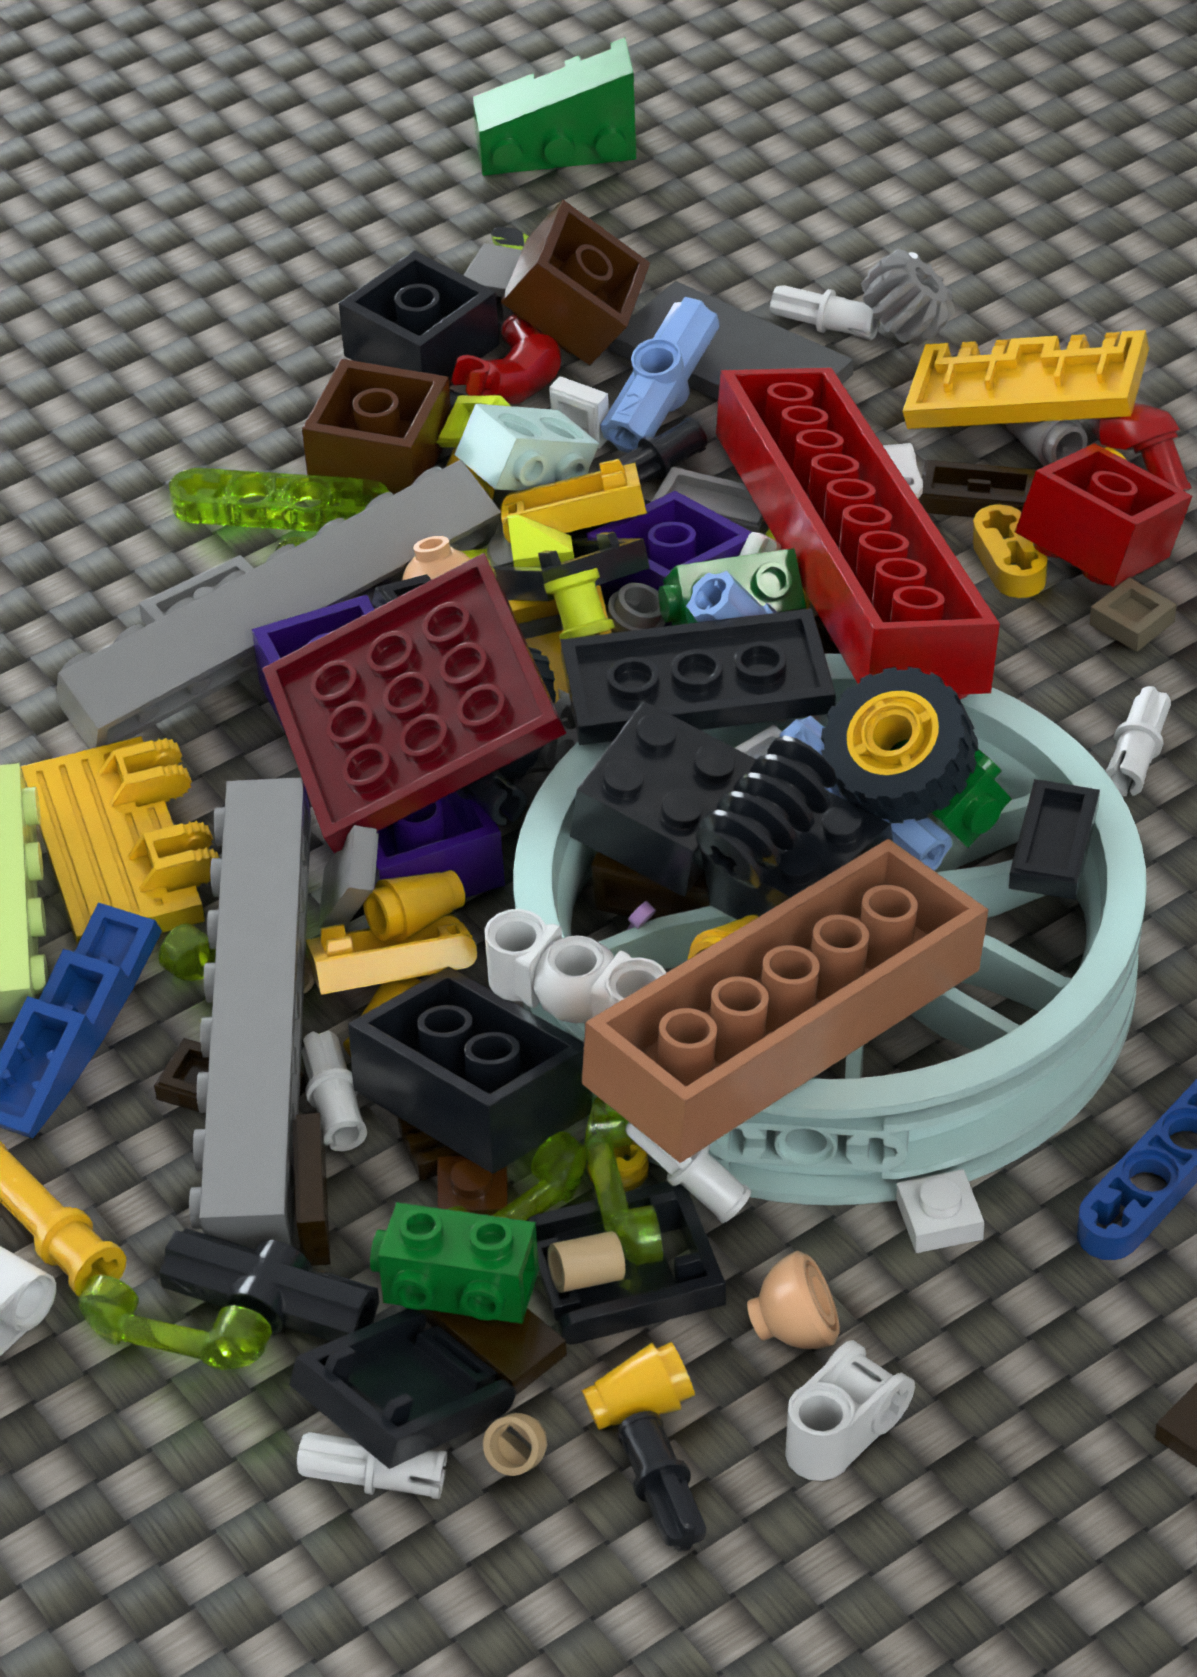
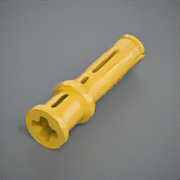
[0,1141,126,1300]

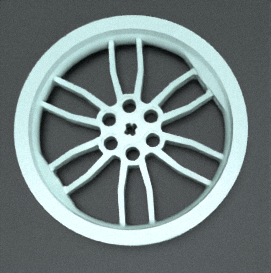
[513,654,1147,1205]

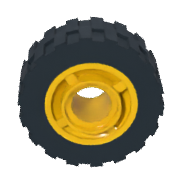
[821,667,978,823]

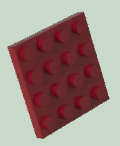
[262,553,567,854]

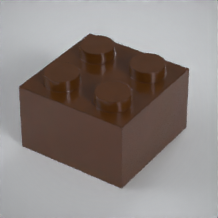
[501,199,650,366]
[302,359,451,495]

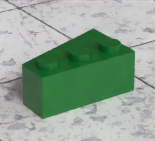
[473,37,637,176]

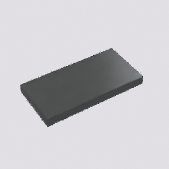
[609,281,853,400]

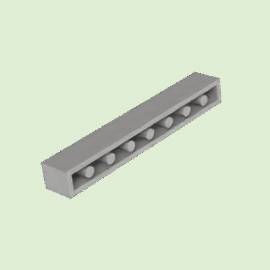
[56,459,501,749]
[189,777,311,1249]

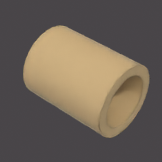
[548,1231,625,1293]

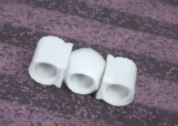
[485,909,666,1023]

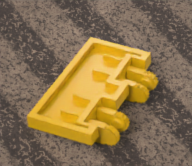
[903,330,1149,429]
[21,736,220,945]

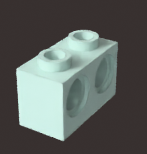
[454,404,599,491]

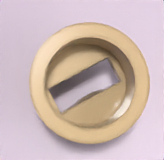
[483,1413,547,1476]

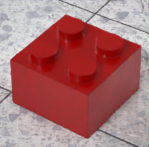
[1015,443,1193,587]

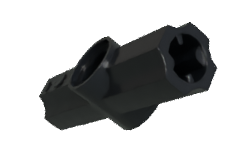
[159,1228,380,1341]

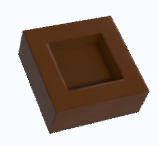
[437,1156,509,1218]

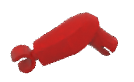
[451,314,561,404]
[1088,403,1192,491]

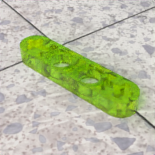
[169,468,389,532]

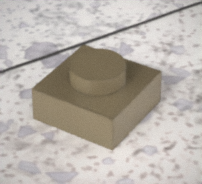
[1090,577,1177,652]

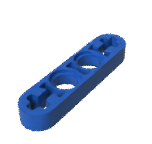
[1077,1079,1197,1260]

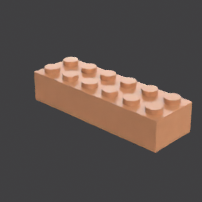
[582,839,989,1163]

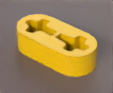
[972,504,1048,598]

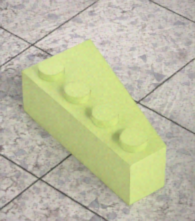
[0,763,49,1024]

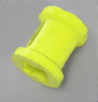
[544,568,615,640]

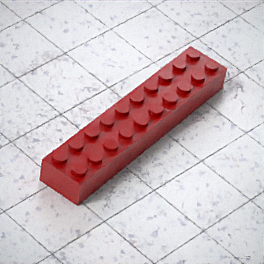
[716,367,1000,699]

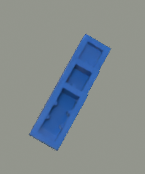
[0,902,162,1139]

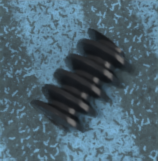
[696,735,837,888]

